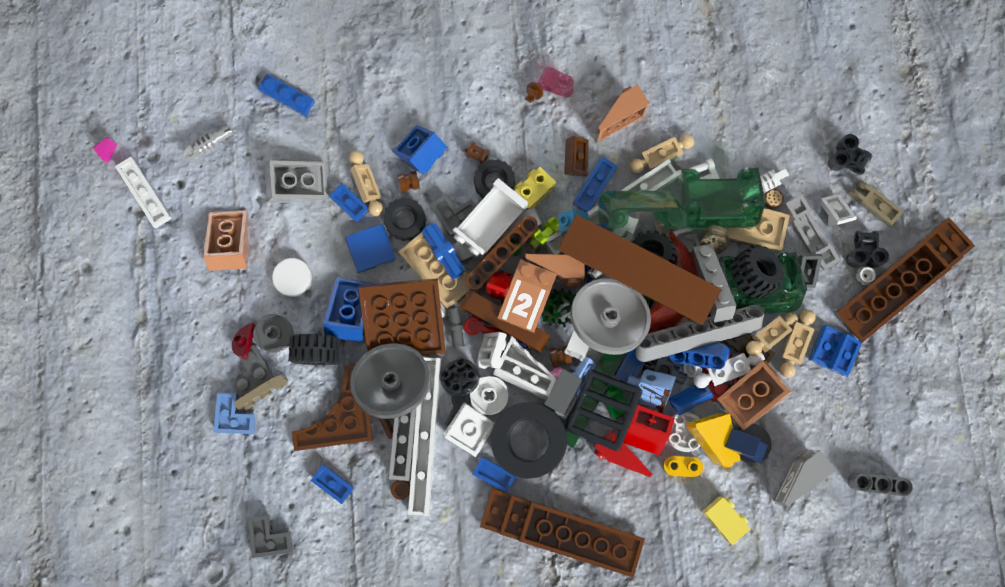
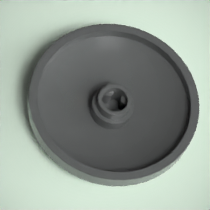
[350,343,430,419]

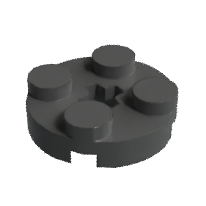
[253,314,294,353]

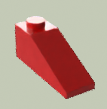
[486,271,513,301]
[593,430,653,477]

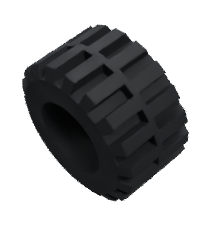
[632,230,676,265]
[730,244,784,298]
[288,334,339,365]

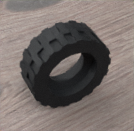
[474,159,515,199]
[383,197,426,241]

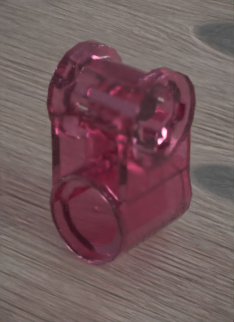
[538,67,574,98]

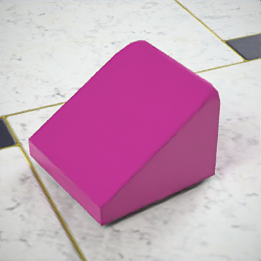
[93,137,117,163]

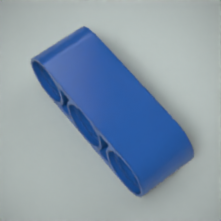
[669,343,730,369]

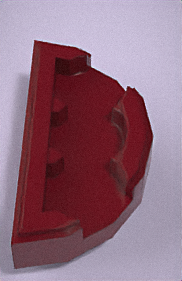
[231,323,256,360]

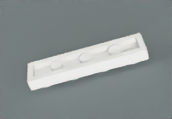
[115,157,172,228]

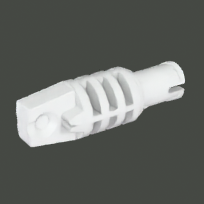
[736,169,789,201]

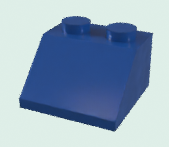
[393,125,448,175]

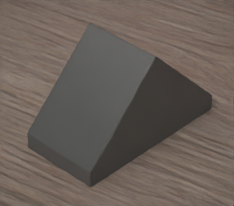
[794,254,822,288]

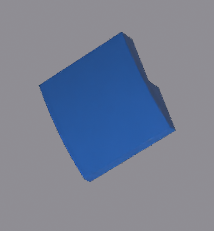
[345,224,396,273]
[808,325,862,377]

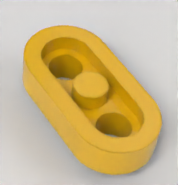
[663,456,703,477]

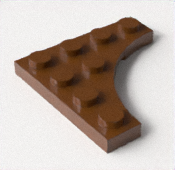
[292,364,373,451]

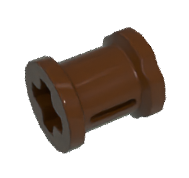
[466,142,490,164]

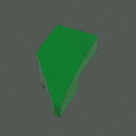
[606,385,628,420]

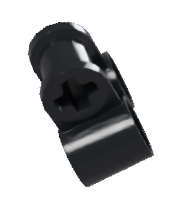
[828,134,873,174]
[846,231,889,268]

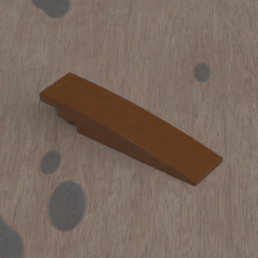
[558,214,722,325]
[835,217,975,343]
[480,488,645,578]

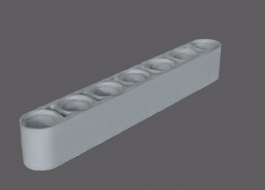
[635,305,764,362]

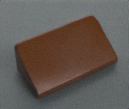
[564,136,589,176]

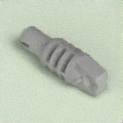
[183,124,234,161]

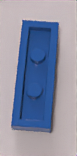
[257,74,315,117]
[572,157,618,212]

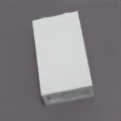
[453,178,528,258]

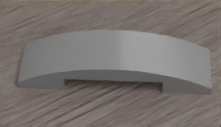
[785,194,841,270]

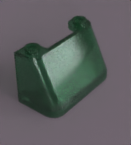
[680,168,766,229]
[598,190,687,230]
[719,252,807,314]

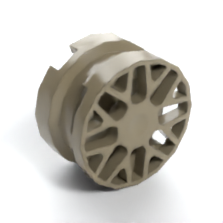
[700,225,729,254]

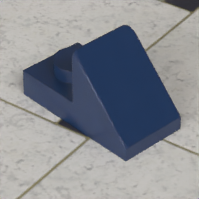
[725,429,768,464]

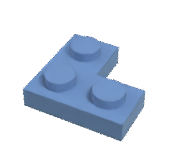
[213,393,256,434]

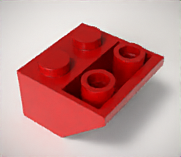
[623,405,675,456]

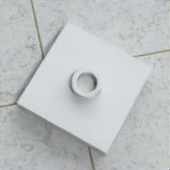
[442,403,495,457]

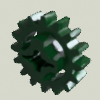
[541,288,577,328]

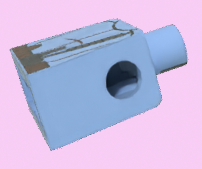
[627,370,676,414]

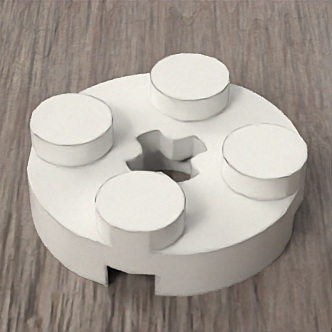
[470,376,509,415]

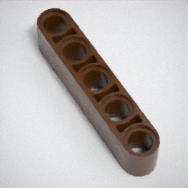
[465,216,538,289]
[458,290,550,353]

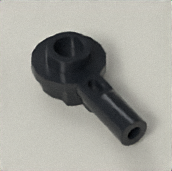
[445,395,471,426]

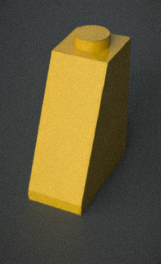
[686,413,741,468]

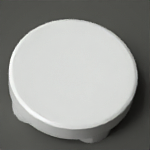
[272,258,312,296]
[668,412,700,452]

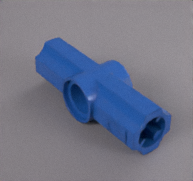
[422,223,466,280]

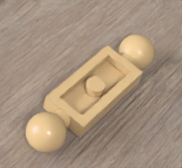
[630,134,694,174]
[349,151,383,216]
[780,309,816,378]
[746,312,798,356]

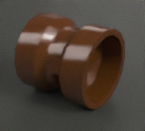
[398,171,420,193]
[549,345,572,367]

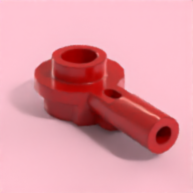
[463,316,501,336]

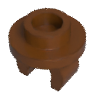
[525,82,543,103]

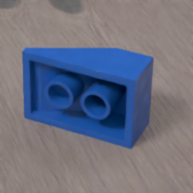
[323,277,374,343]

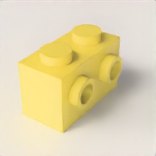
[513,167,556,210]
[702,496,750,545]

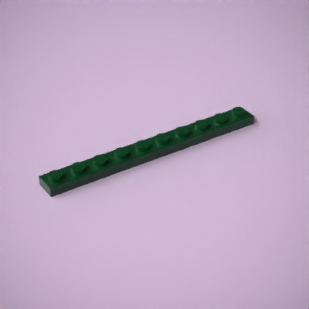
[564,294,655,448]

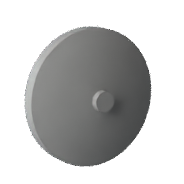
[571,278,651,355]

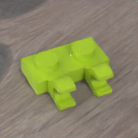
[528,216,559,249]

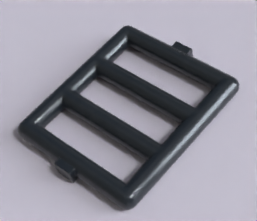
[565,369,643,451]

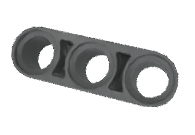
[848,473,913,496]

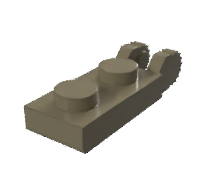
[849,180,903,227]
[234,375,288,411]

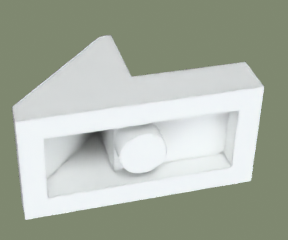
[820,194,856,227]

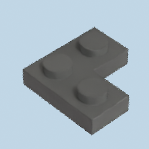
[430,194,477,236]
[231,345,275,398]
[248,514,293,558]

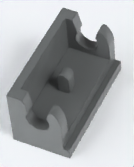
[545,369,583,415]

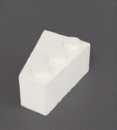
[494,337,556,401]

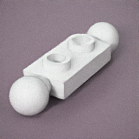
[693,353,765,388]

